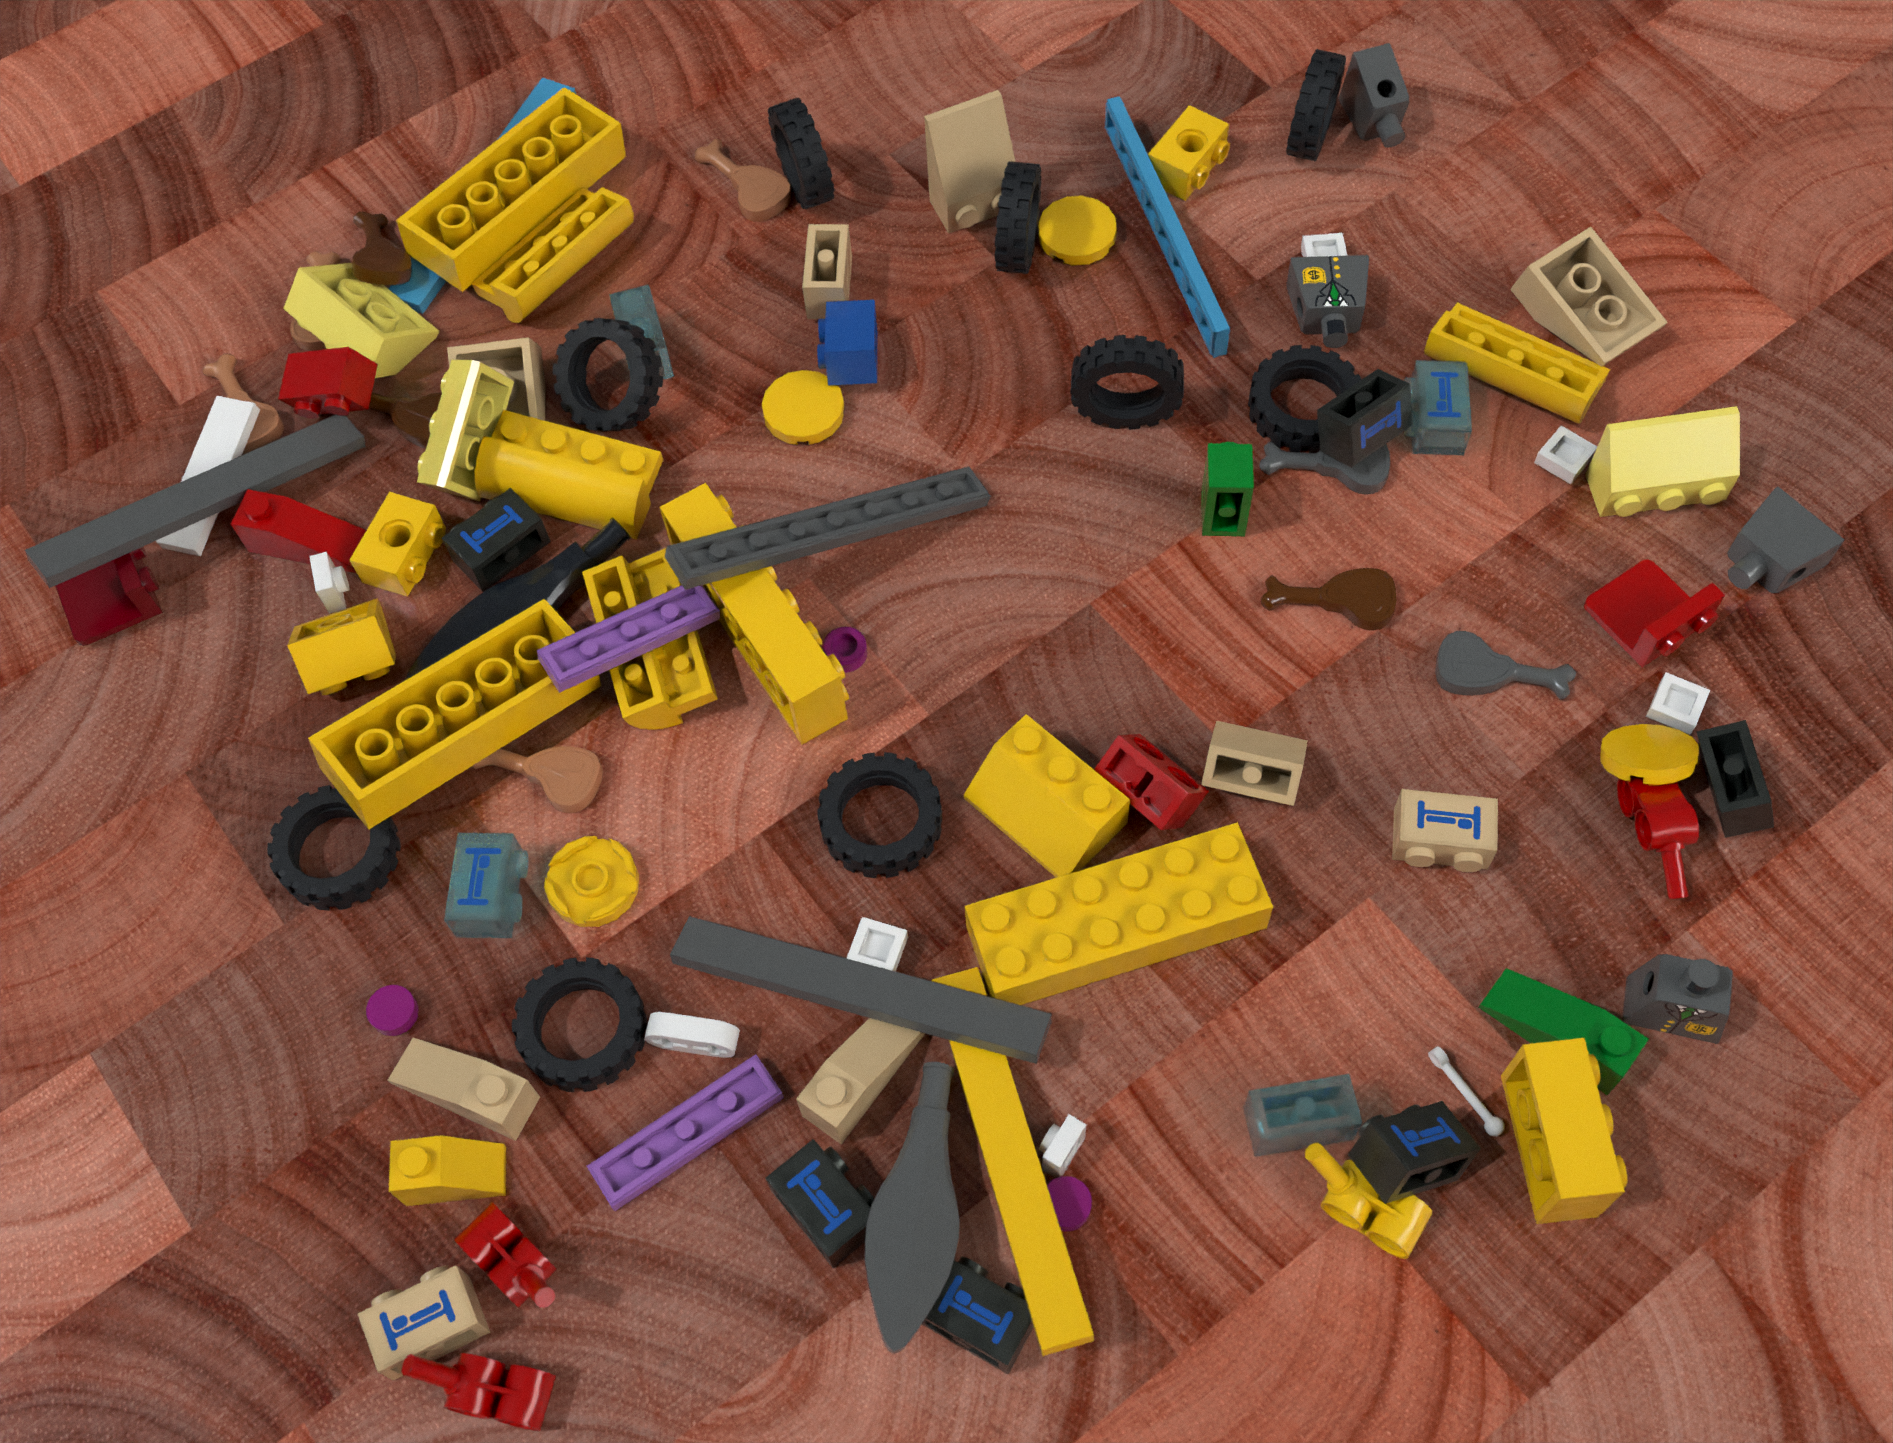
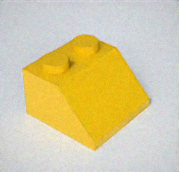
[287,598,396,695]

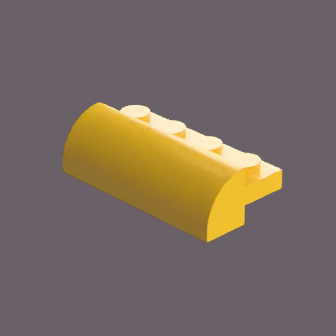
[471,187,634,323]
[1424,303,1610,424]
[475,410,663,540]
[582,548,718,730]

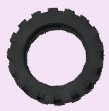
[1286,49,1346,162]
[768,98,835,210]
[995,161,1041,274]
[553,318,663,431]
[1070,335,1184,429]
[1248,345,1361,453]
[817,752,942,878]
[267,785,401,911]
[512,957,648,1092]

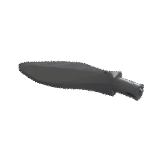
[865,1062,960,1354]

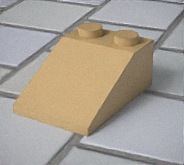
[924,90,1015,234]
[1510,227,1668,367]
[447,337,546,421]

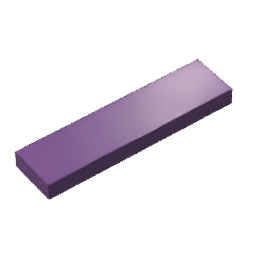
[537,585,720,693]
[587,1054,784,1211]

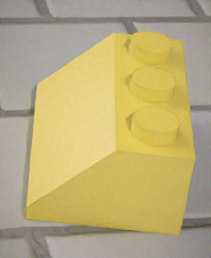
[283,263,439,378]
[417,360,514,501]
[1585,406,1740,517]

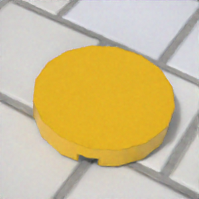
[1038,196,1117,265]
[761,370,844,445]
[1600,724,1699,785]
[544,836,639,927]

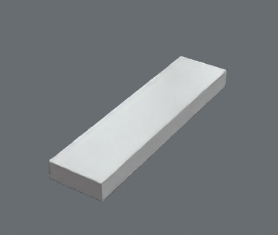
[156,396,260,556]

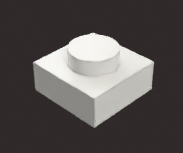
[1301,233,1347,257]
[1534,426,1597,484]
[309,552,349,614]
[1646,672,1710,735]
[847,917,908,972]
[1039,1114,1086,1178]

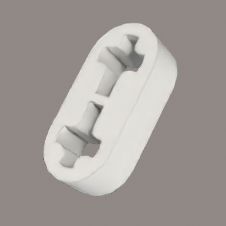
[644,1012,740,1058]

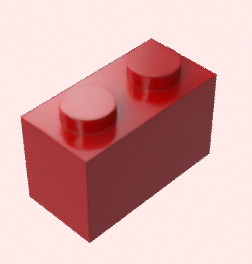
[278,347,378,419]

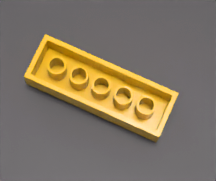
[396,87,626,292]
[660,483,849,745]
[308,599,601,830]
[965,822,1273,1005]

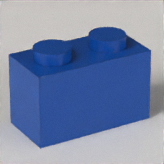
[817,300,878,386]

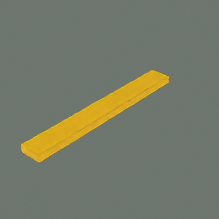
[931,967,1094,1356]

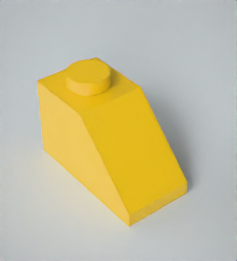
[389,1136,506,1206]

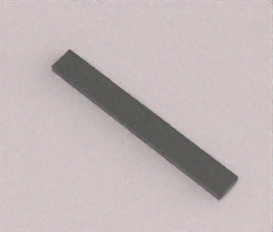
[25,415,366,588]
[665,466,991,590]
[670,916,1052,1064]

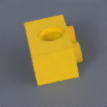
[1148,105,1230,201]
[350,492,446,597]

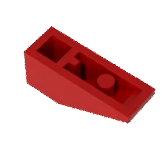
[231,489,367,573]

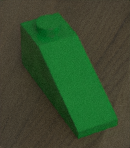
[1478,968,1649,1096]

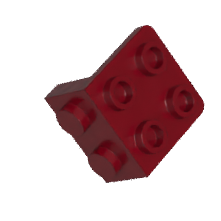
[55,547,163,646]

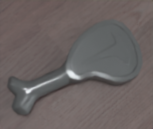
[1259,441,1390,495]
[1435,631,1576,700]

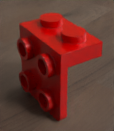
[1584,559,1725,668]

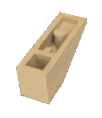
[796,1018,925,1144]
[388,1038,540,1141]

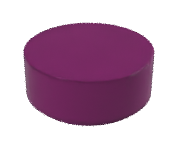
[822,627,867,673]
[366,985,419,1036]
[1047,1176,1092,1231]

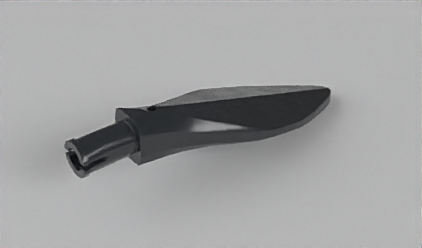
[407,517,632,679]

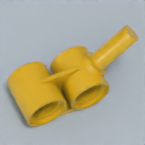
[1305,1143,1432,1259]

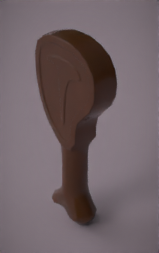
[352,211,412,285]
[369,392,442,449]
[1261,568,1397,631]

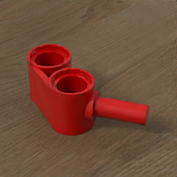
[1617,775,1699,899]
[454,1202,557,1308]
[401,1353,556,1431]

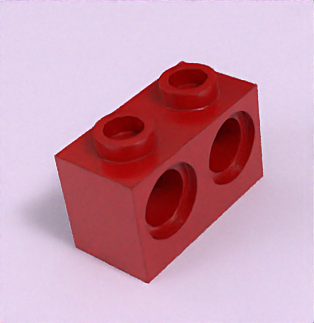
[1094,734,1209,831]

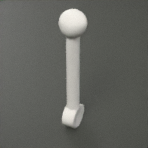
[1428,1046,1505,1136]

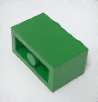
[1201,442,1254,537]

